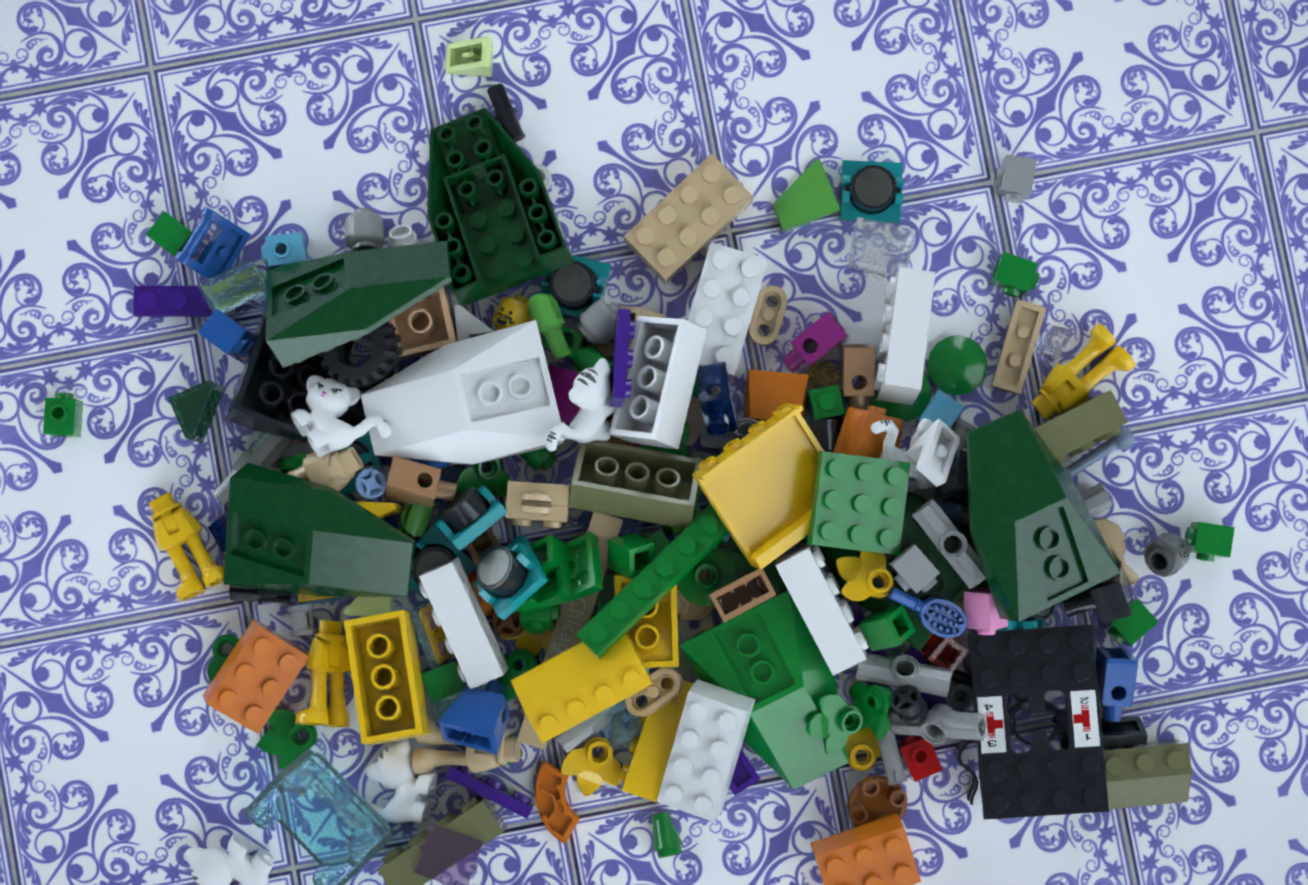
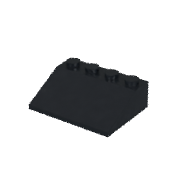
[225,309,354,442]

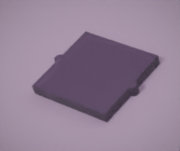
[414,823,484,885]

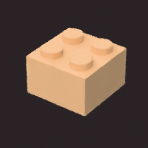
[389,286,458,360]

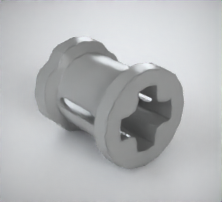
[287,603,318,637]

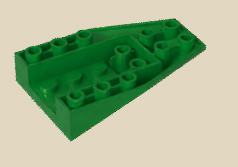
[679,588,848,789]

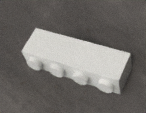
[419,557,509,689]

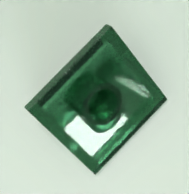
[168,380,225,444]

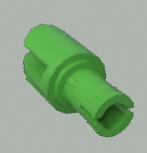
[527,294,572,361]
[397,475,442,537]

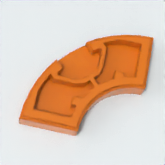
[535,760,580,844]

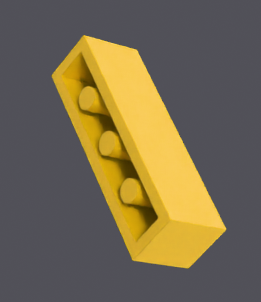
[618,678,694,802]

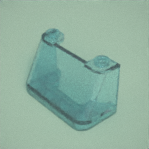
[243,750,392,885]

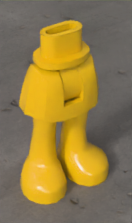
[1031,323,1136,421]
[149,492,225,602]
[295,620,351,727]

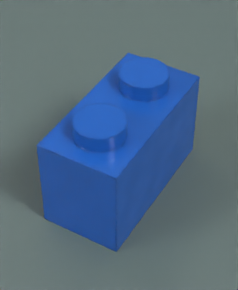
[198,308,255,361]

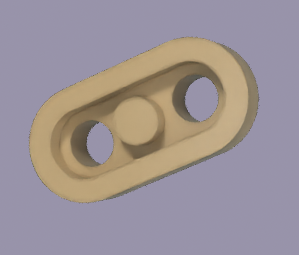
[749,286,787,346]
[625,668,683,717]

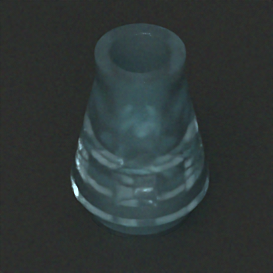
[607,710,641,749]

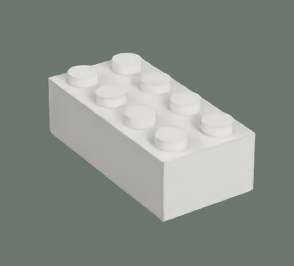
[687,242,769,379]
[874,267,936,405]
[609,316,707,449]
[775,540,869,676]
[657,679,755,822]

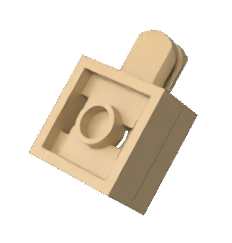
[505,481,571,529]

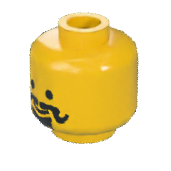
[492,294,532,331]

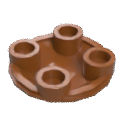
[847,775,908,827]

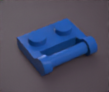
[174,206,251,284]

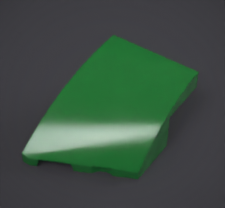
[514,532,603,612]

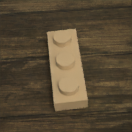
[990,299,1046,395]

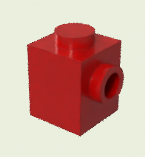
[898,735,943,782]

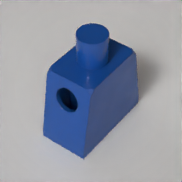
[1096,647,1138,722]
[438,680,510,754]

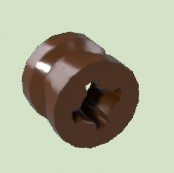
[492,612,524,637]

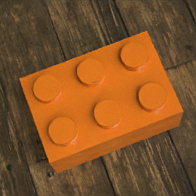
[203,618,309,734]
[810,813,921,885]

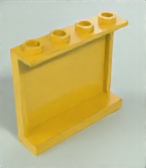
[692,403,824,569]

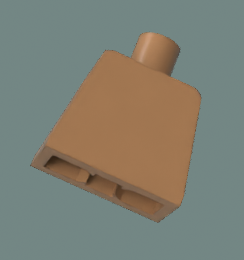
[839,344,875,410]
[384,456,457,508]
[709,569,776,623]

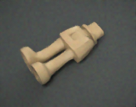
[270,447,364,492]
[412,718,521,775]

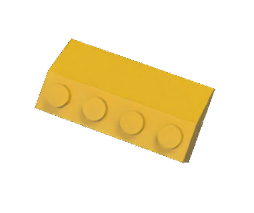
[511,632,653,744]

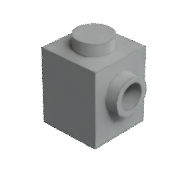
[993,154,1037,203]
[888,543,940,594]

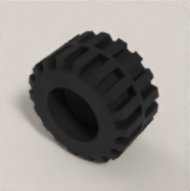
[318,322,402,388]

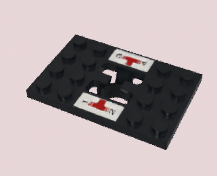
[967,624,1109,820]

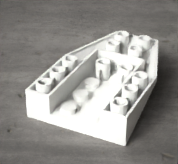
[361,320,565,465]

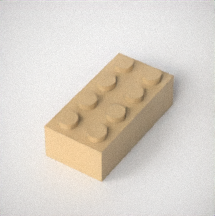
[624,153,754,285]

